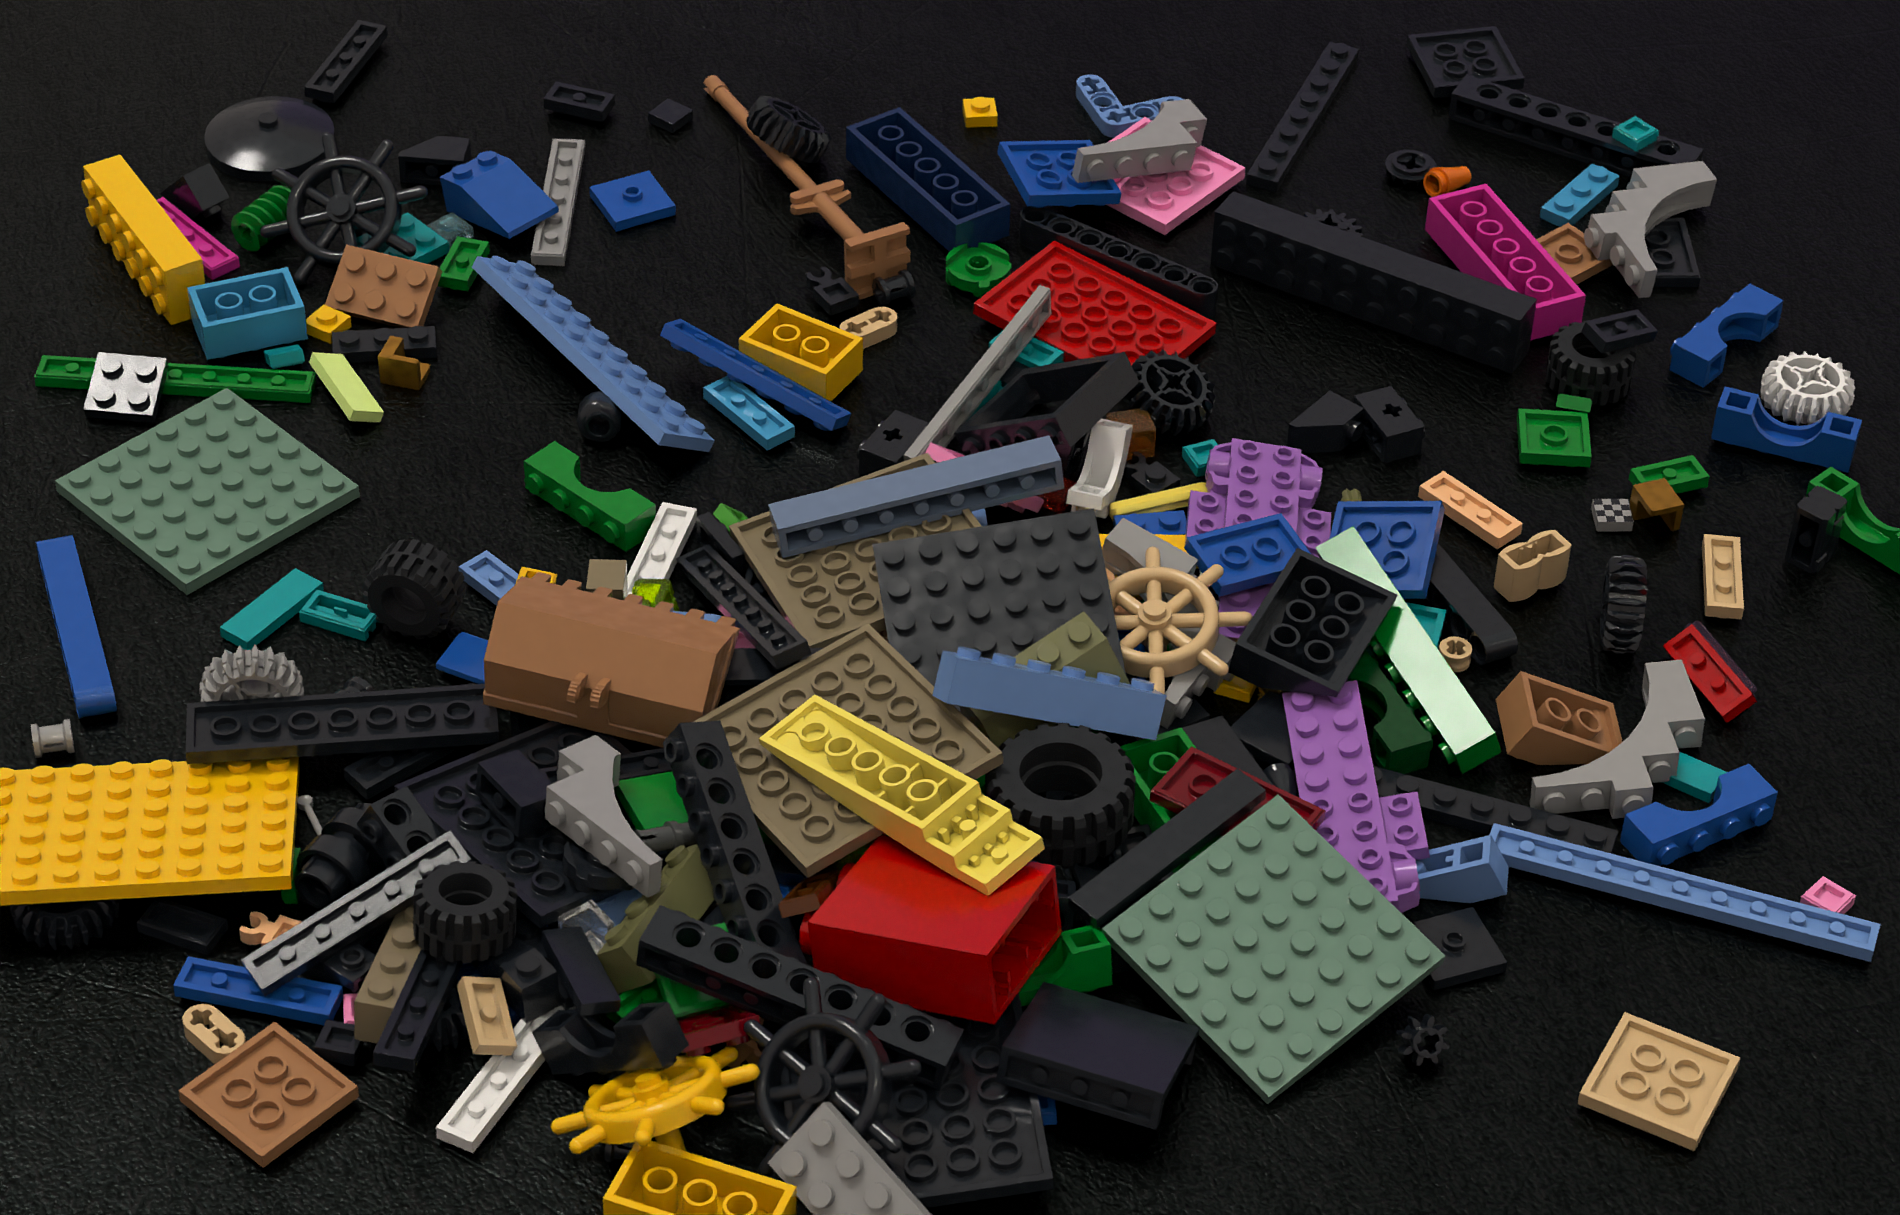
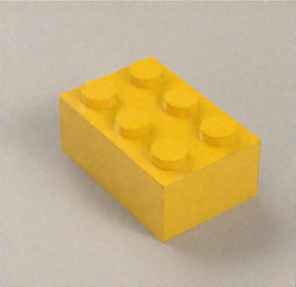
[739,303,863,401]

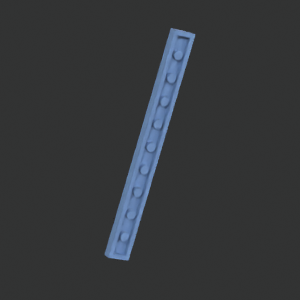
[1490,823,1880,962]

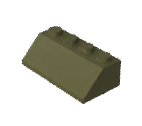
[960,611,1130,749]
[597,844,715,994]

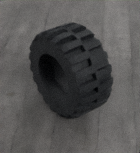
[985,723,1136,869]

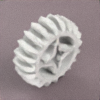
[1760,351,1855,426]

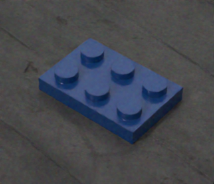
[1184,513,1311,597]

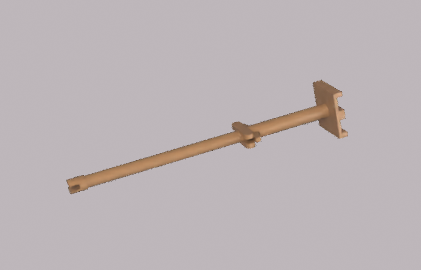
[703,75,910,300]

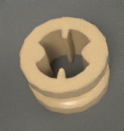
[1439,636,1473,672]

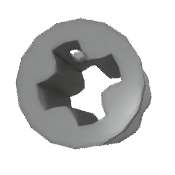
[31,719,75,758]

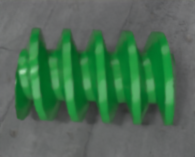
[231,185,305,252]

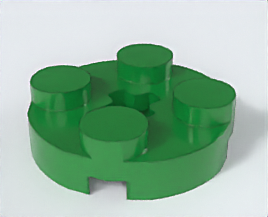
[945,242,1011,298]

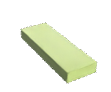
[309,352,384,423]

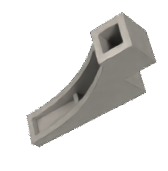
[1072,99,1207,183]
[544,735,662,898]

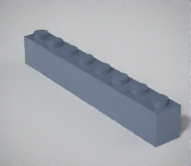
[768,435,1064,558]

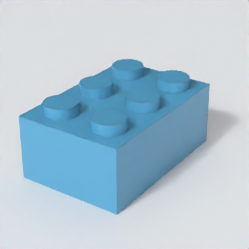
[187,267,308,360]

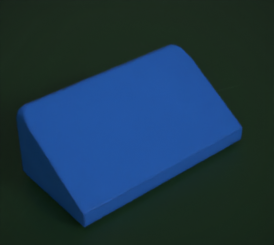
[436,632,488,684]

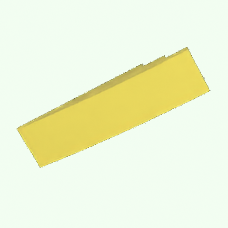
[759,695,1045,896]

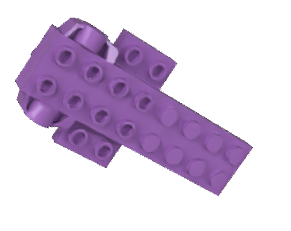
[1185,438,1331,642]
[1282,680,1430,913]

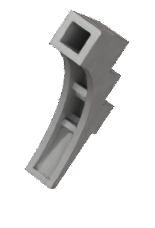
[1584,161,1717,298]
[1102,518,1236,729]
[1530,660,1705,819]

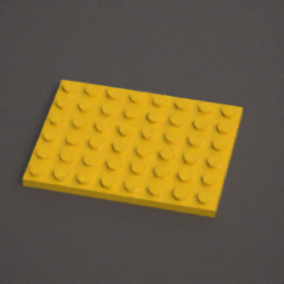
[0,757,300,906]

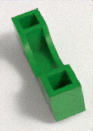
[524,441,656,552]
[1806,467,1900,574]
[1019,925,1113,1007]

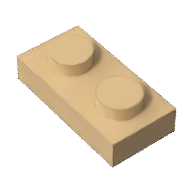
[457,976,517,1056]

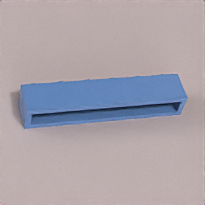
[932,646,1167,740]

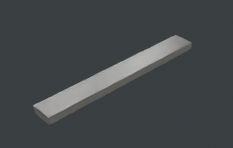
[903,285,1051,462]

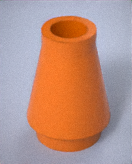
[1423,166,1471,197]

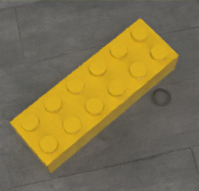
[81,155,205,325]

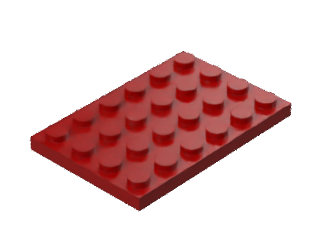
[973,240,1217,366]

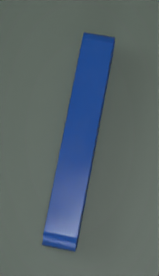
[36,535,117,719]

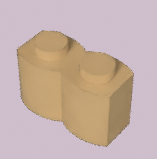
[1494,530,1572,602]

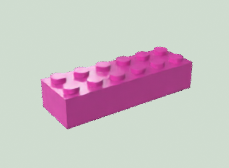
[1425,184,1586,341]

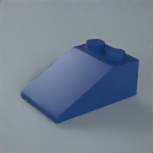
[440,151,559,239]

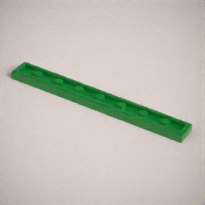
[34,355,317,403]

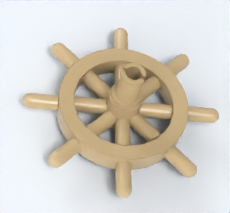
[1108,546,1252,694]

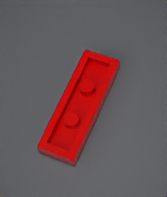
[1663,624,1757,723]

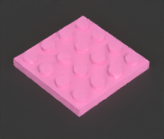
[1106,117,1246,235]

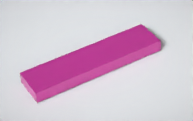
[156,197,240,280]

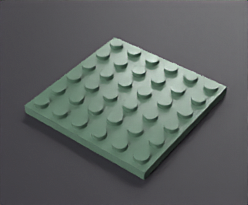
[55,388,360,595]
[1102,794,1445,1105]

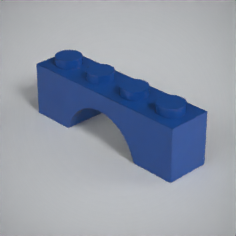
[1670,284,1784,388]
[1711,387,1862,473]
[1620,764,1778,866]

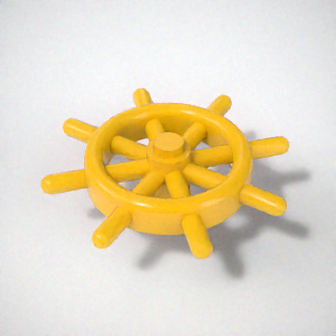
[551,1046,760,1154]

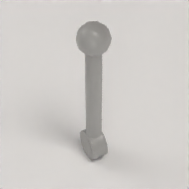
[297,795,322,836]

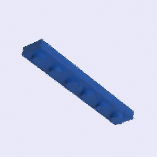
[660,319,852,431]

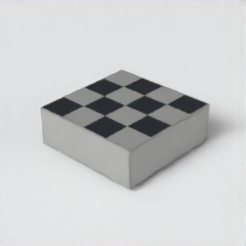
[1591,499,1633,532]

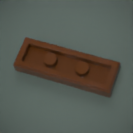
[778,870,841,918]

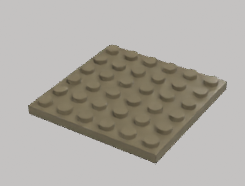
[729,453,982,648]
[693,623,1004,878]

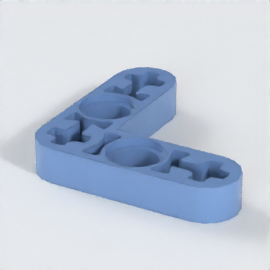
[1076,74,1184,138]

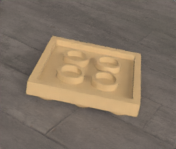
[1577,1012,1740,1151]

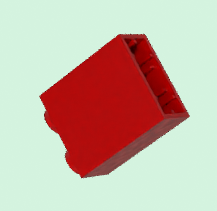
[799,835,1062,1024]

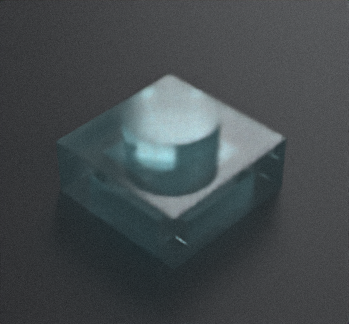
[426,212,474,250]

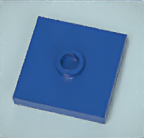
[589,171,676,231]

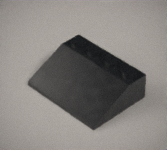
[1228,548,1398,697]

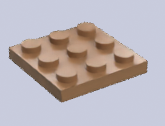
[178,1022,359,1168]

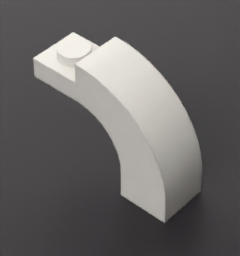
[1066,419,1133,518]

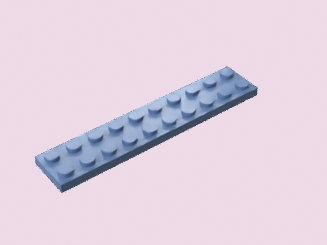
[472,256,715,452]

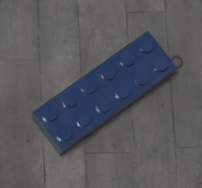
[846,107,1010,252]

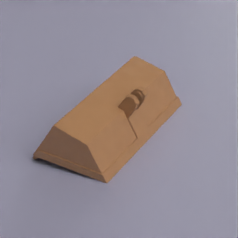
[483,572,740,748]

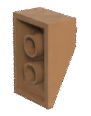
[1496,671,1623,765]

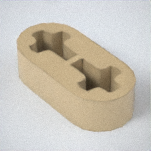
[840,307,897,349]
[182,1004,246,1064]

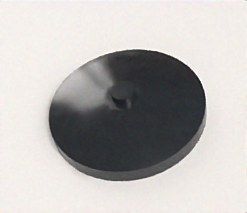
[205,96,335,182]

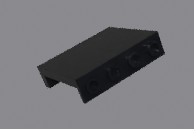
[996,982,1200,1130]

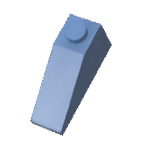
[1415,835,1509,903]

